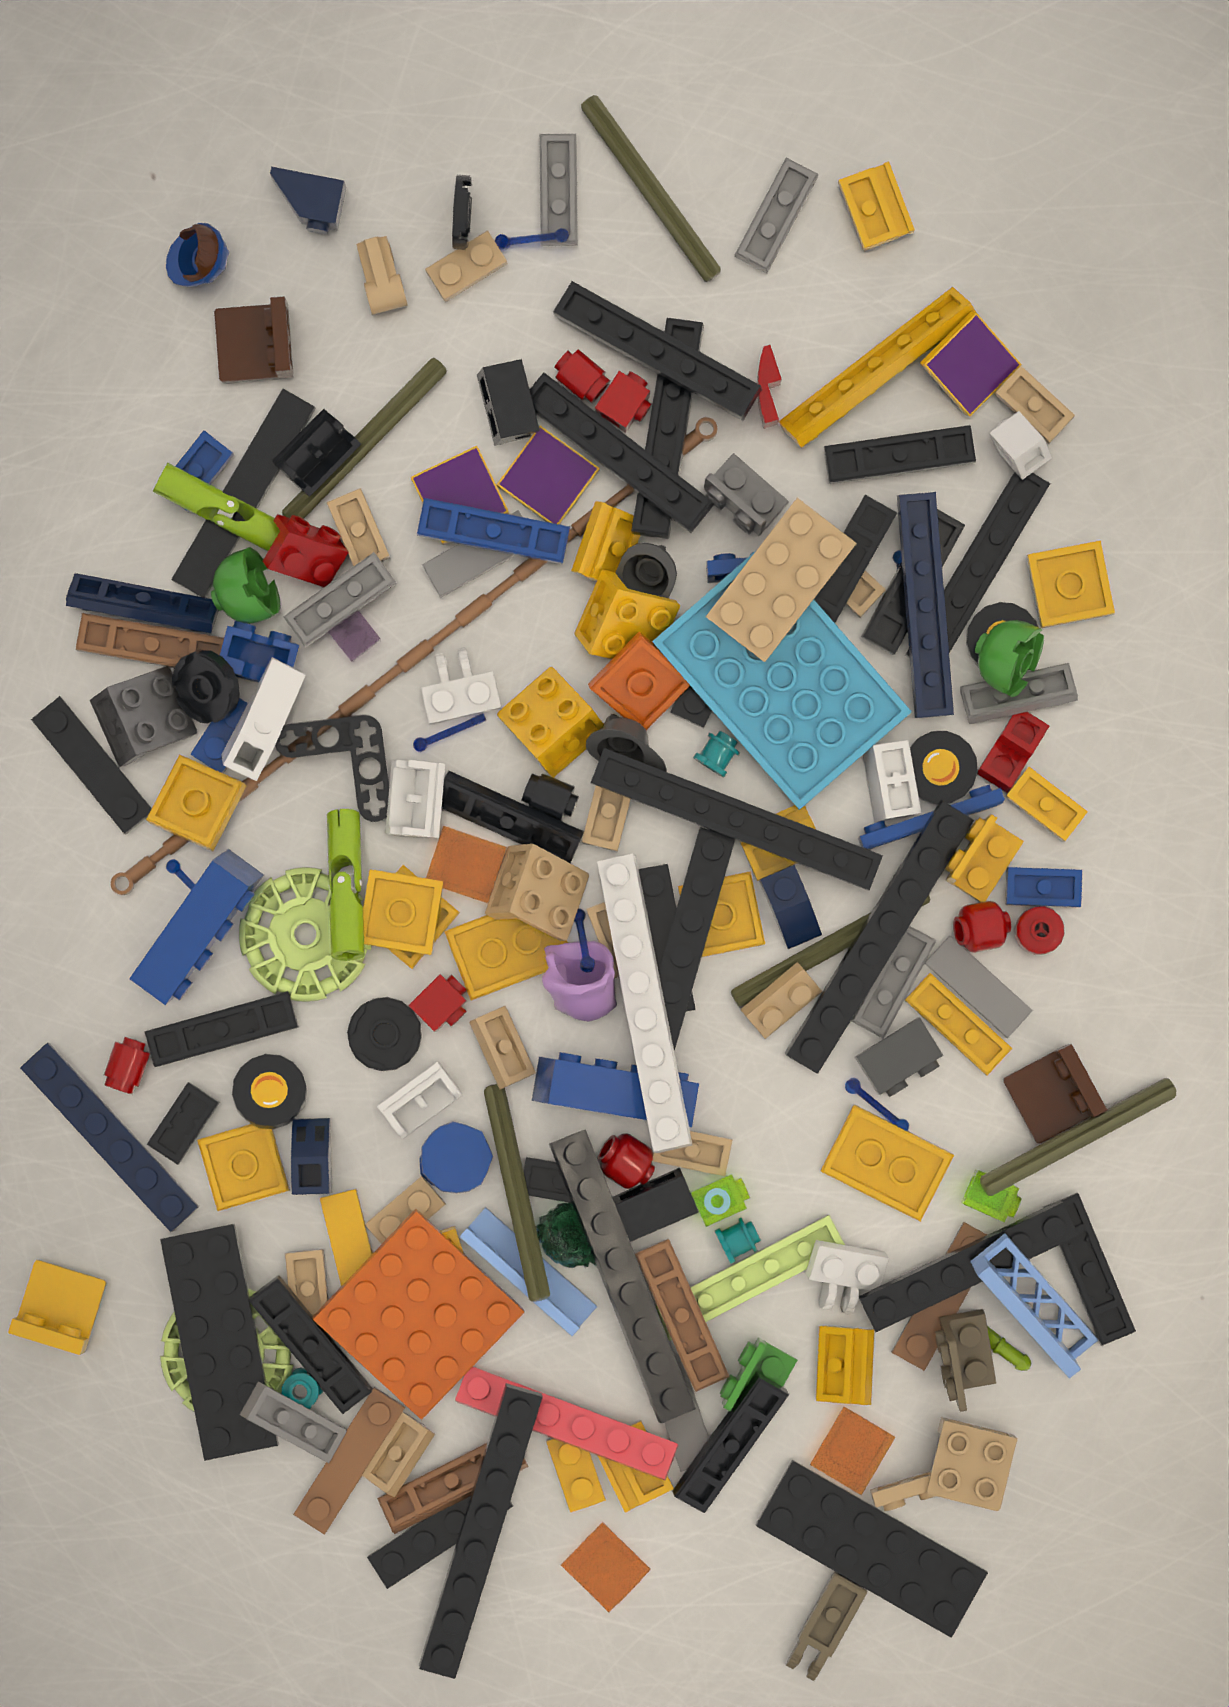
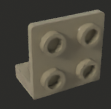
[935,1309,996,1412]

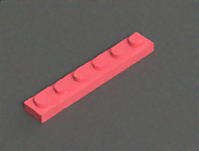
[455,1367,679,1481]

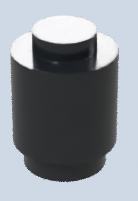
[521,773,579,821]

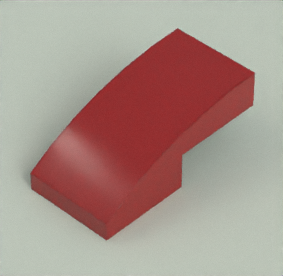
[757,345,782,429]
[977,712,1050,793]

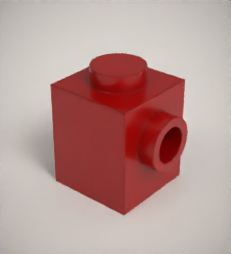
[595,371,652,433]
[408,974,467,1032]

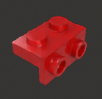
[262,514,349,587]

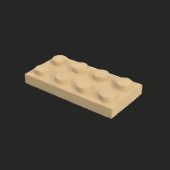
[706,498,857,662]

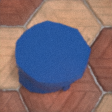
[419,1121,493,1193]

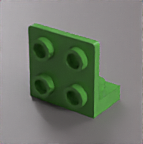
[719,1338,798,1411]

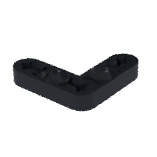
[275,714,389,822]

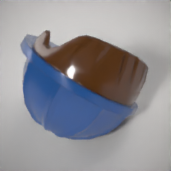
[166,223,229,287]

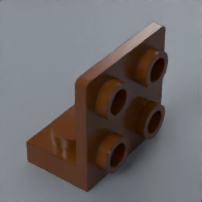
[214,296,294,383]
[1003,1044,1107,1144]

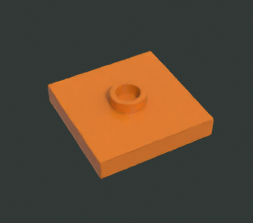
[588,632,690,730]

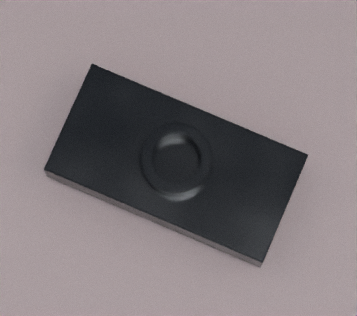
[147,1082,220,1165]

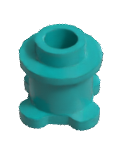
[693,730,740,778]
[715,1217,761,1264]
[281,1367,324,1409]

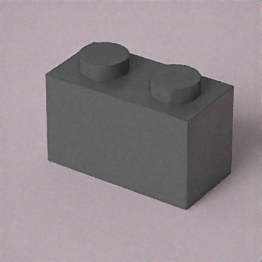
[855,1017,944,1097]

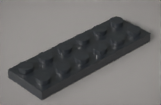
[160,1224,279,1461]
[755,1460,988,1638]

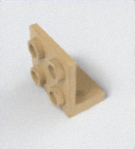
[485,844,589,941]
[927,1417,1018,1511]

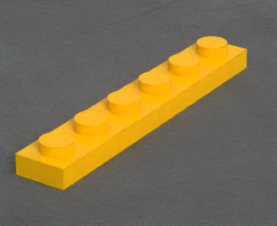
[779,287,976,448]

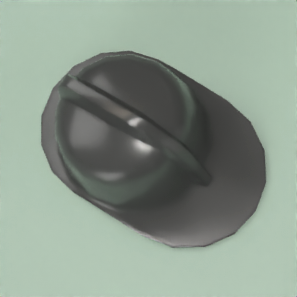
[615,543,677,598]
[586,714,667,772]

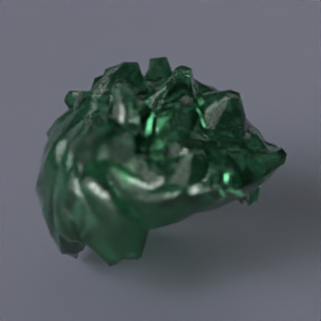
[536,1202,597,1268]

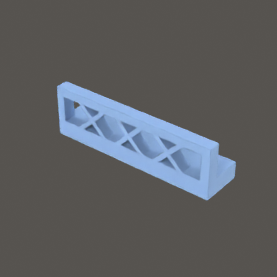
[460,1207,597,1336]
[970,1233,1098,1379]

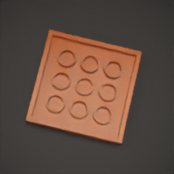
[313,1209,525,1420]

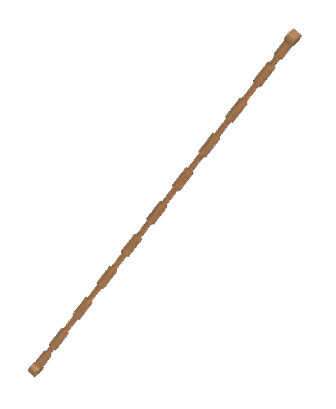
[111,417,717,895]

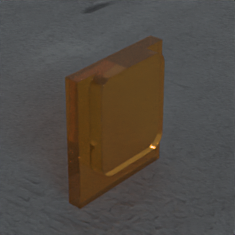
[426,826,507,903]
[810,1406,895,1495]
[561,1522,651,1612]

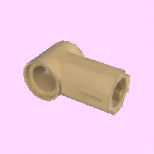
[356,236,408,315]

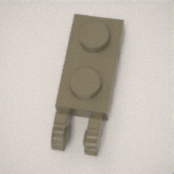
[786,1572,868,1681]

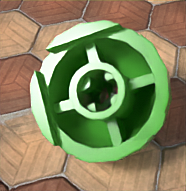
[211,547,280,624]
[975,620,1044,697]

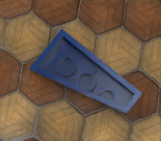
[129,849,264,1005]
[532,1052,699,1128]

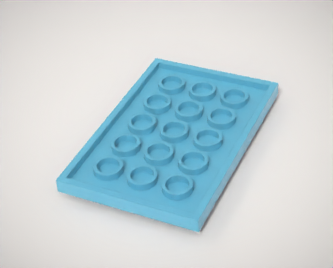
[652,551,912,810]

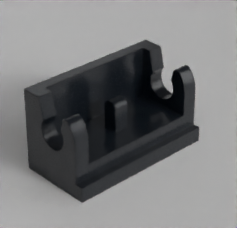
[477,359,540,446]
[272,409,361,497]
[612,1168,699,1242]

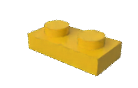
[1005,767,1088,842]
[546,1438,606,1513]

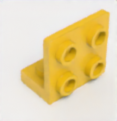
[574,569,680,659]
[497,667,604,778]
[945,814,1024,902]
[8,1260,106,1355]

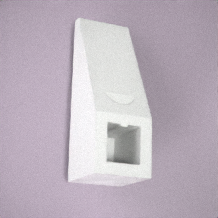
[221,657,306,781]

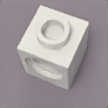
[989,411,1052,480]

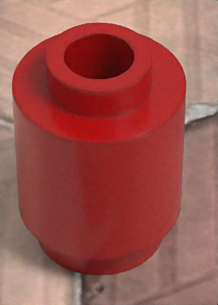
[554,349,611,403]
[104,1037,150,1094]

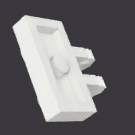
[421,648,502,725]
[805,1240,889,1314]

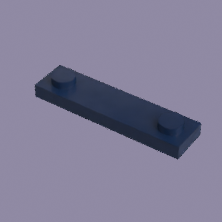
[66,573,219,633]

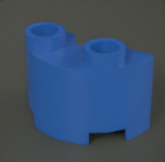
[220,621,299,683]

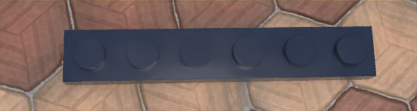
[897,492,954,718]
[20,1043,199,1232]

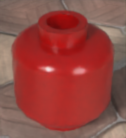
[953,901,1011,953]
[1014,906,1065,955]
[598,1133,655,1189]

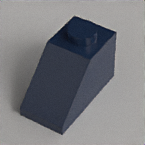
[270,166,346,234]
[759,865,822,949]

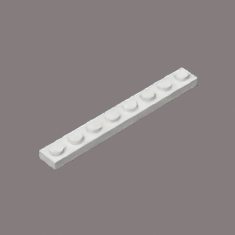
[597,853,693,1153]

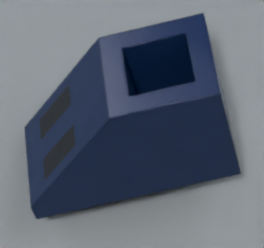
[291,1118,332,1195]

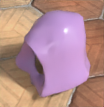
[542,941,617,1022]

